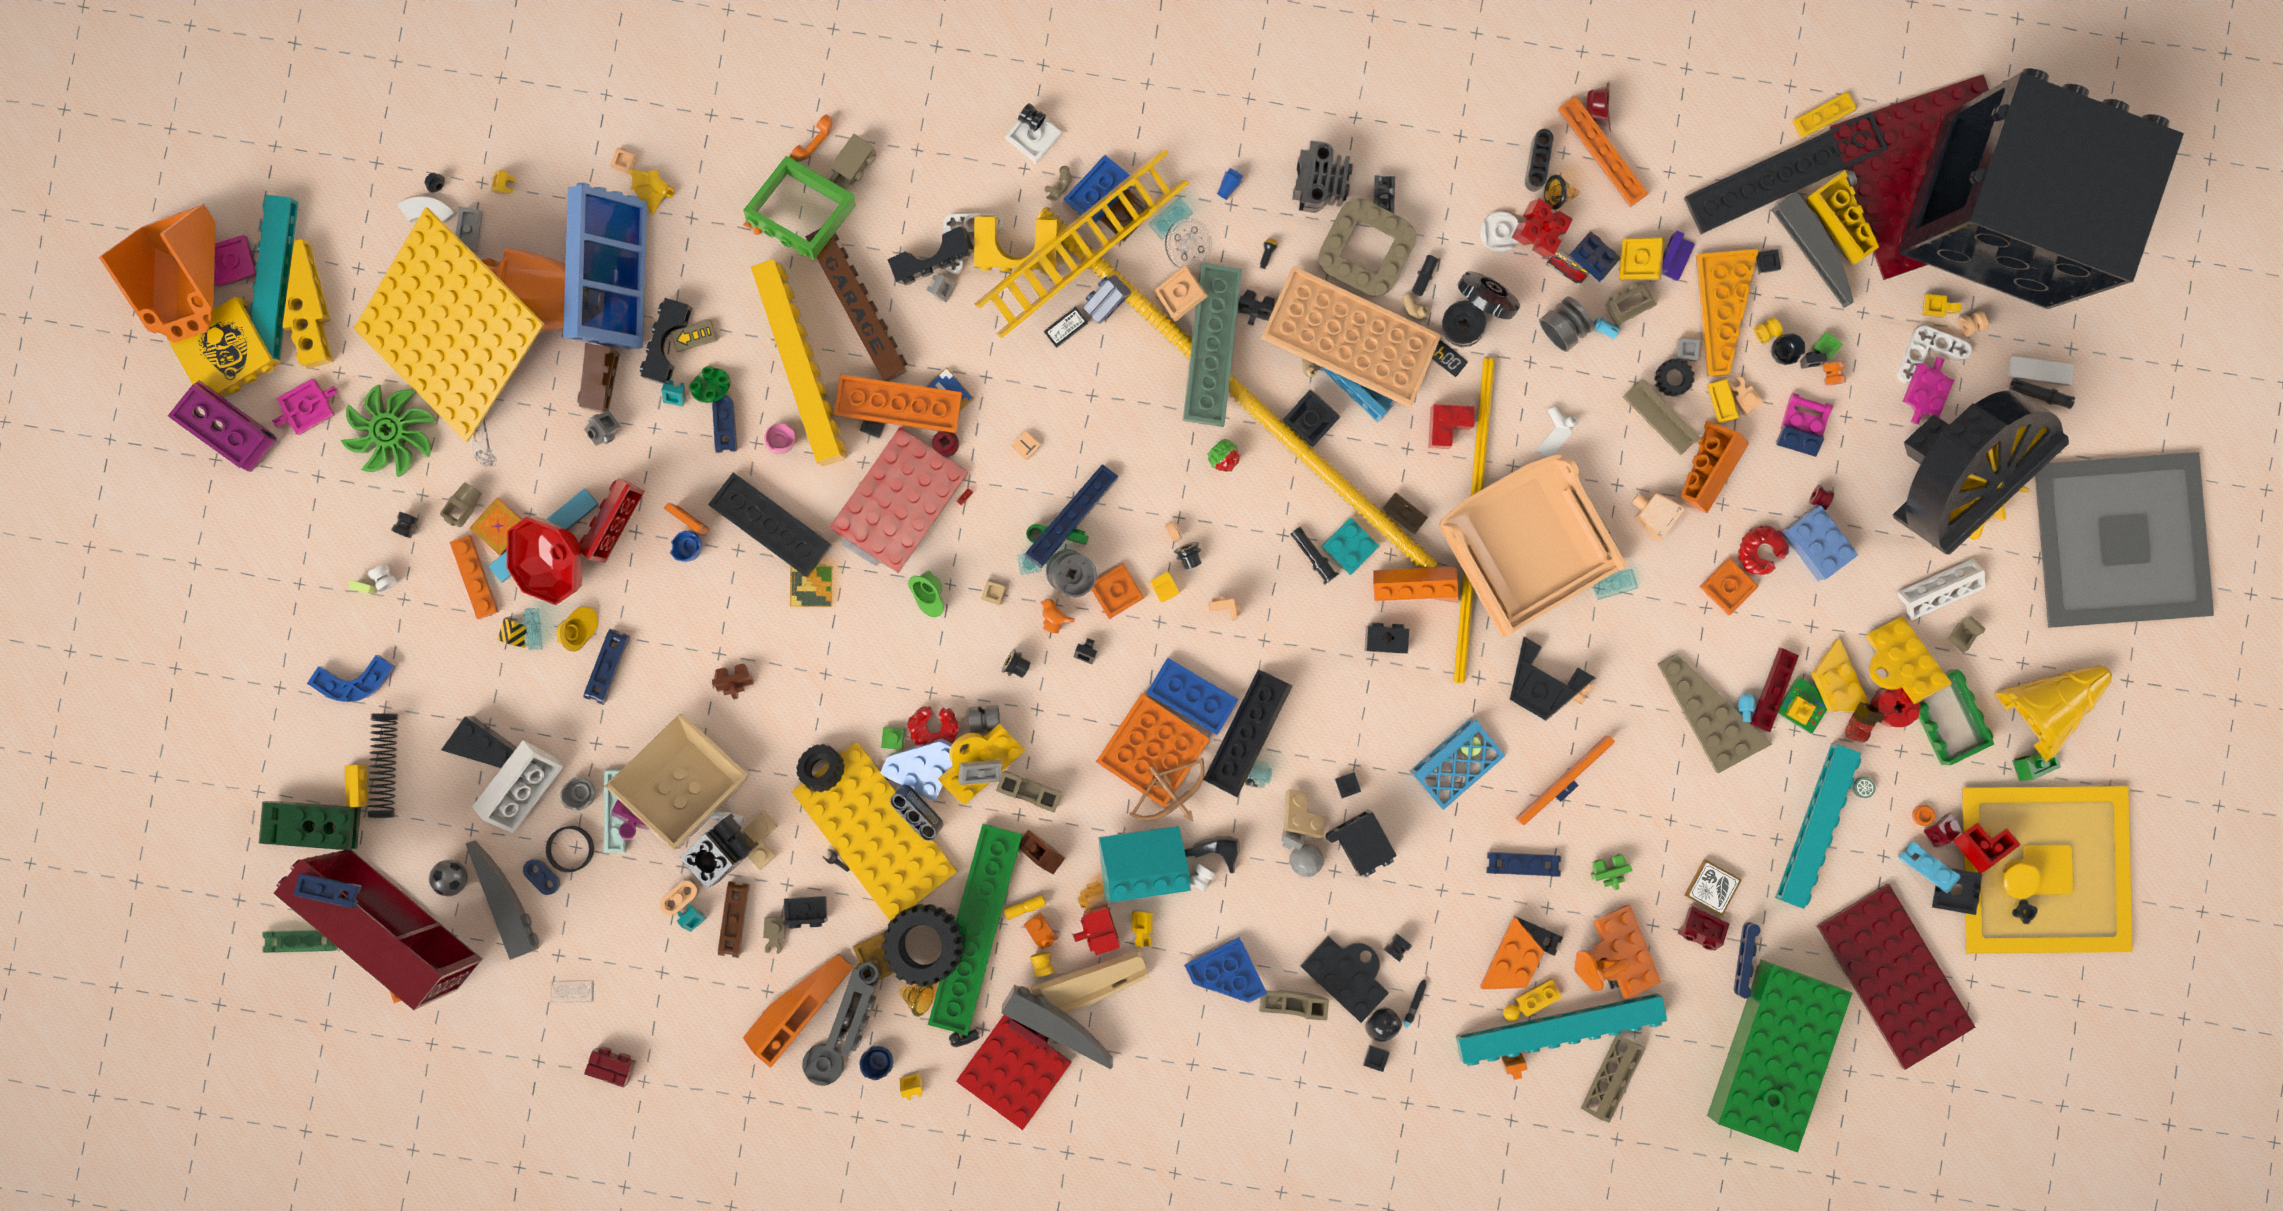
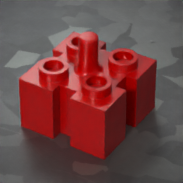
[1511,198,1573,258]
[1073,903,1120,956]

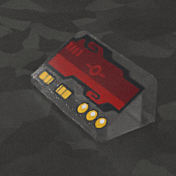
[1546,248,1589,285]

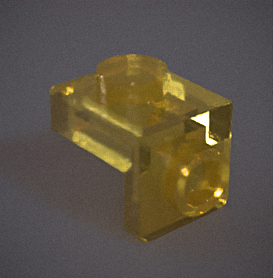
[1077,881,1104,912]

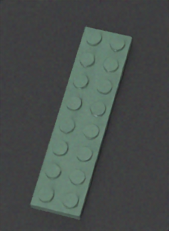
[1183,263,1242,427]

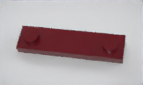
[1750,648,1799,732]

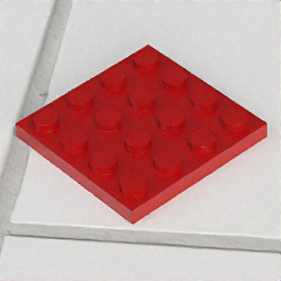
[956,1015,1072,1130]

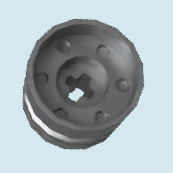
[1539,296,1595,352]
[1046,549,1097,598]

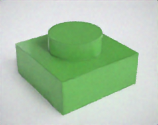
[1812,331,1843,361]
[881,727,905,750]

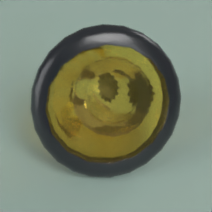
[1544,174,1580,210]

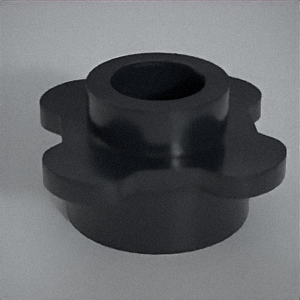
[2012,899,2038,924]

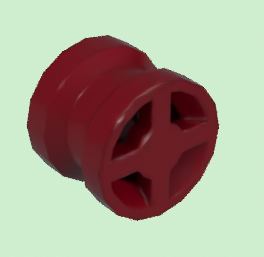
[1809,485,1835,510]

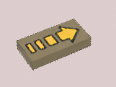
[671,320,717,352]

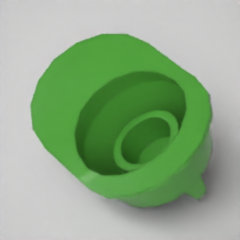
[908,570,944,617]

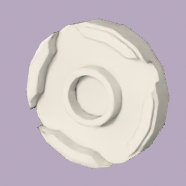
[1480,211,1520,253]

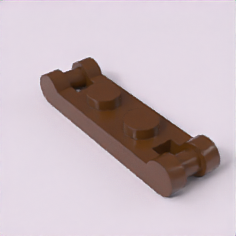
[718,881,750,958]

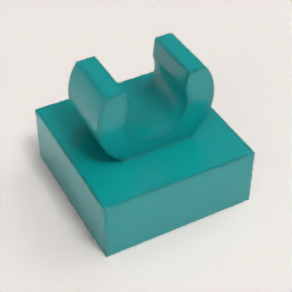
[661,380,685,406]
[677,904,706,932]

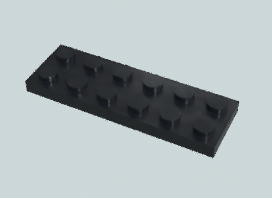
[708,472,832,578]
[1203,669,1293,798]

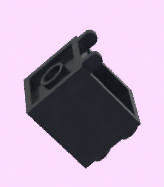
[1325,809,1397,877]

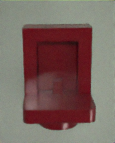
[1924,813,1963,847]

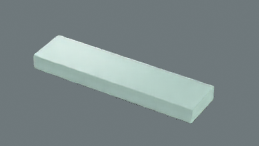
[604,770,627,853]

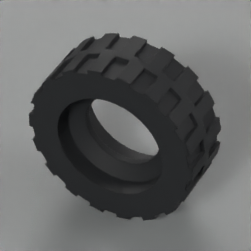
[796,744,845,792]

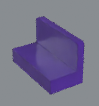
[1662,230,1695,281]

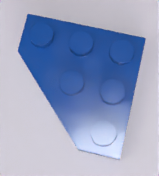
[1184,937,1268,1003]

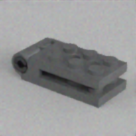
[825,957,883,1056]

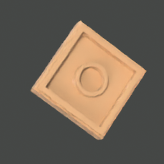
[1154,265,1208,321]

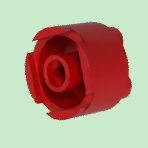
[1870,688,1920,727]

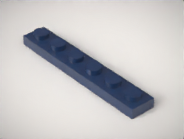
[1025,464,1118,568]

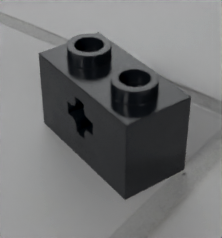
[1365,622,1409,654]

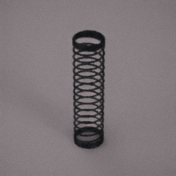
[367,713,398,818]

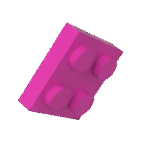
[214,235,257,287]

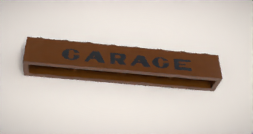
[805,228,908,382]

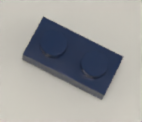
[1776,424,1824,457]

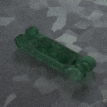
[262,930,338,953]

